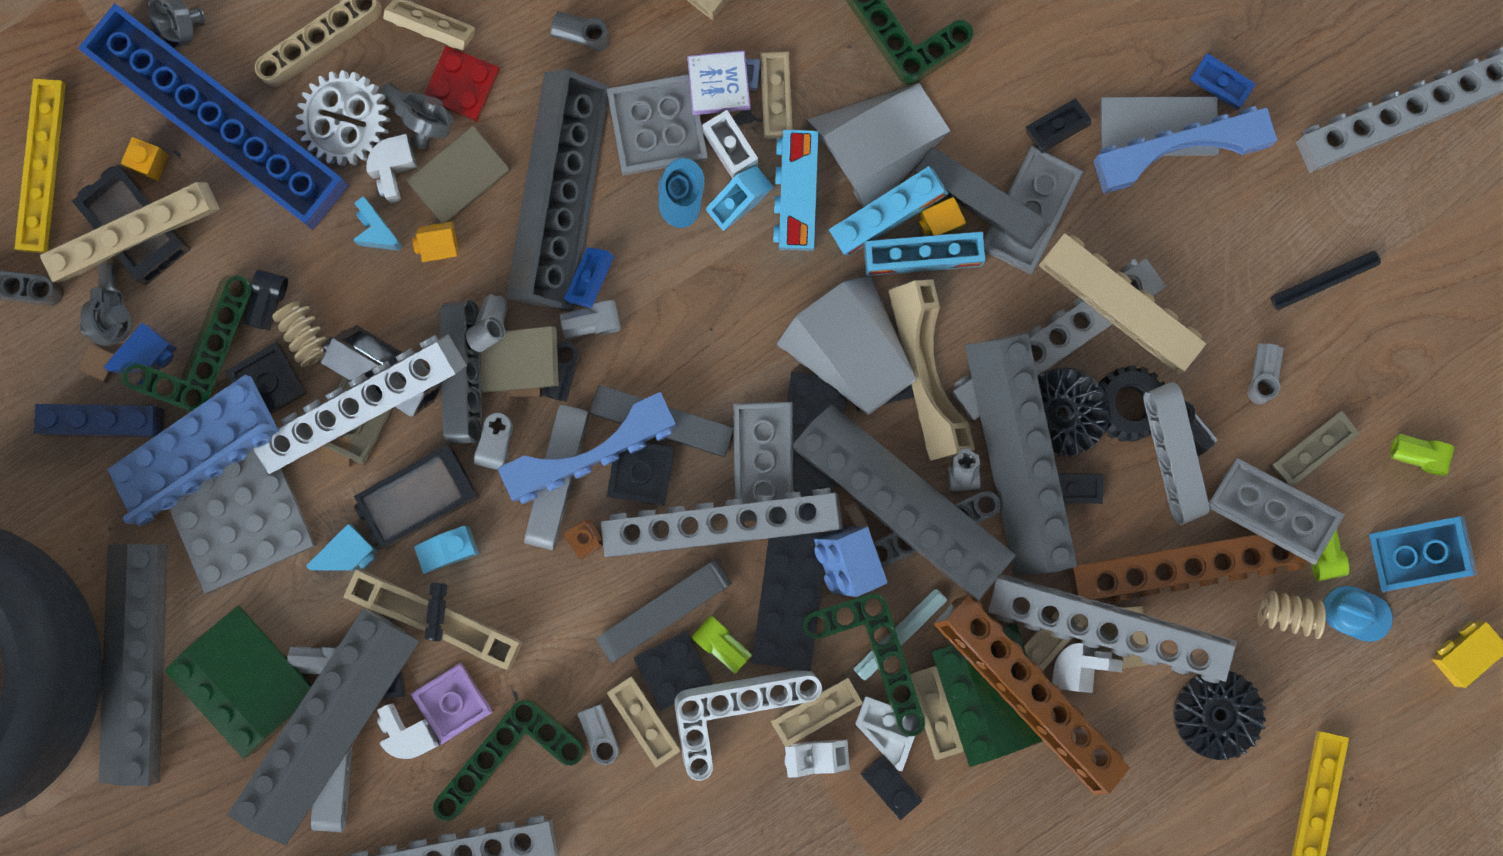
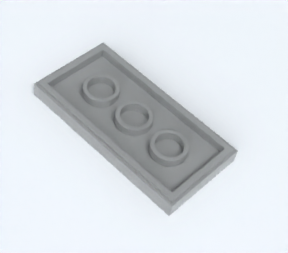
[1100,97,1219,156]
[984,146,1084,275]
[733,402,795,522]
[1209,458,1345,565]

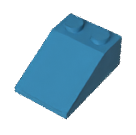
[1369,516,1478,592]

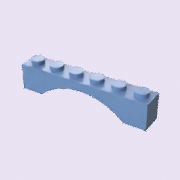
[1093,106,1278,194]
[497,392,677,504]

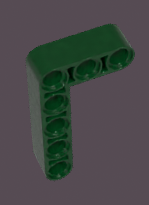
[846,0,973,85]
[118,275,251,411]
[802,594,925,737]
[433,699,586,821]

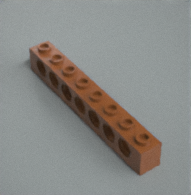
[1069,534,1308,602]
[934,595,1130,795]

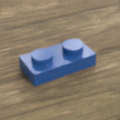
[1189,53,1256,110]
[564,247,615,308]

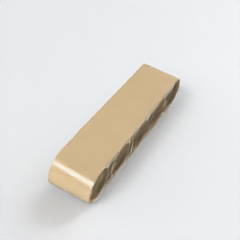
[255,0,382,87]

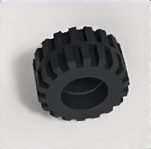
[1099,366,1165,442]

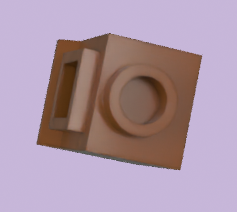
[563,519,603,560]

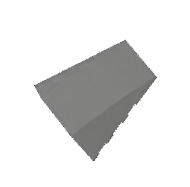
[806,83,950,208]
[777,276,916,415]

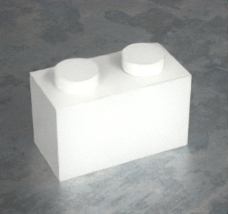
[702,110,758,179]

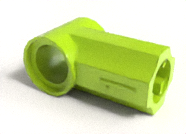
[1390,434,1455,476]
[1311,529,1349,581]
[691,615,752,674]

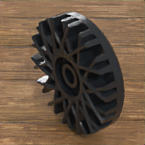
[1038,367,1110,457]
[1173,671,1266,761]

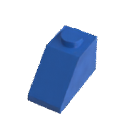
[103,322,177,375]

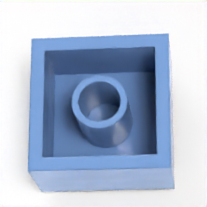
[814,526,887,597]

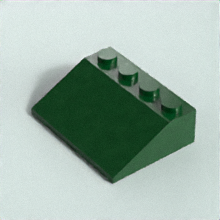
[164,605,312,759]
[931,623,1043,767]

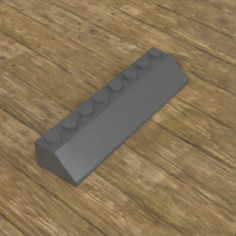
[506,69,610,311]
[965,332,1077,575]
[793,404,1016,600]
[98,544,168,786]
[227,608,420,845]

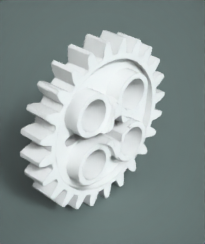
[296,70,391,166]

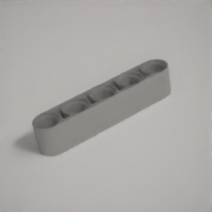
[1143,382,1210,525]
[524,404,590,551]
[311,744,353,833]

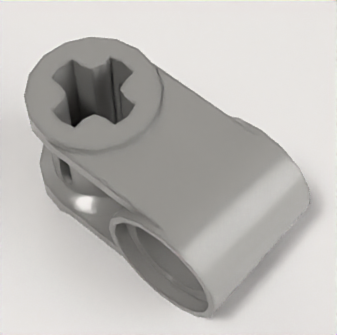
[474,413,513,470]

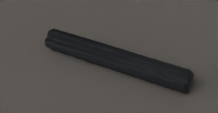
[1271,251,1381,310]

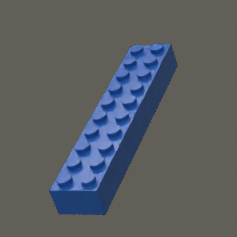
[78,3,349,230]

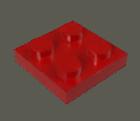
[424,46,500,122]

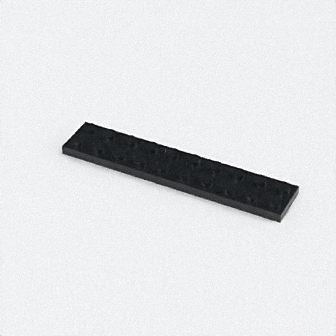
[752,372,847,671]

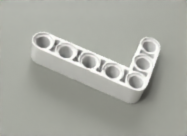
[675,670,822,781]

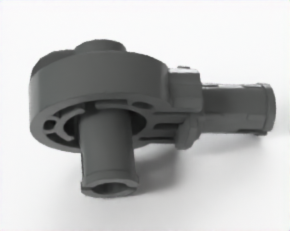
[148,0,206,48]
[379,82,454,149]
[80,263,132,346]

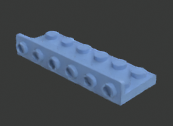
[107,375,279,526]

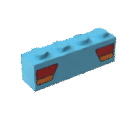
[773,130,818,251]
[829,166,948,256]
[863,232,985,276]

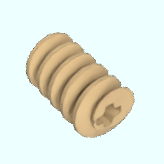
[272,301,326,367]
[1257,590,1326,639]

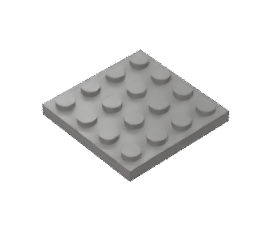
[169,449,316,594]

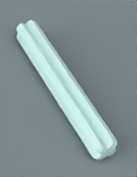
[854,589,947,680]

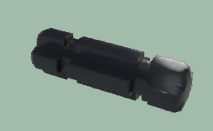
[425,582,448,641]

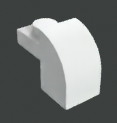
[367,134,418,204]
[1052,643,1123,693]
[377,703,440,759]
[785,740,850,778]

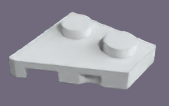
[855,696,918,771]

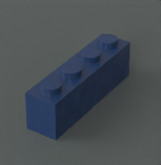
[34,404,164,438]

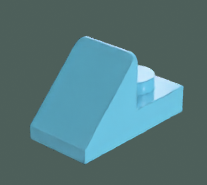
[353,196,403,251]

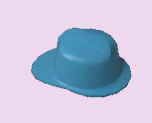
[658,158,705,228]
[1323,586,1393,642]

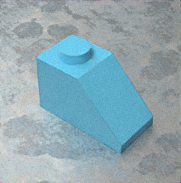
[705,165,774,231]
[306,524,379,571]
[414,526,480,574]

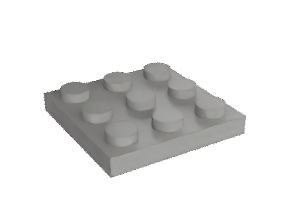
[607,74,708,175]

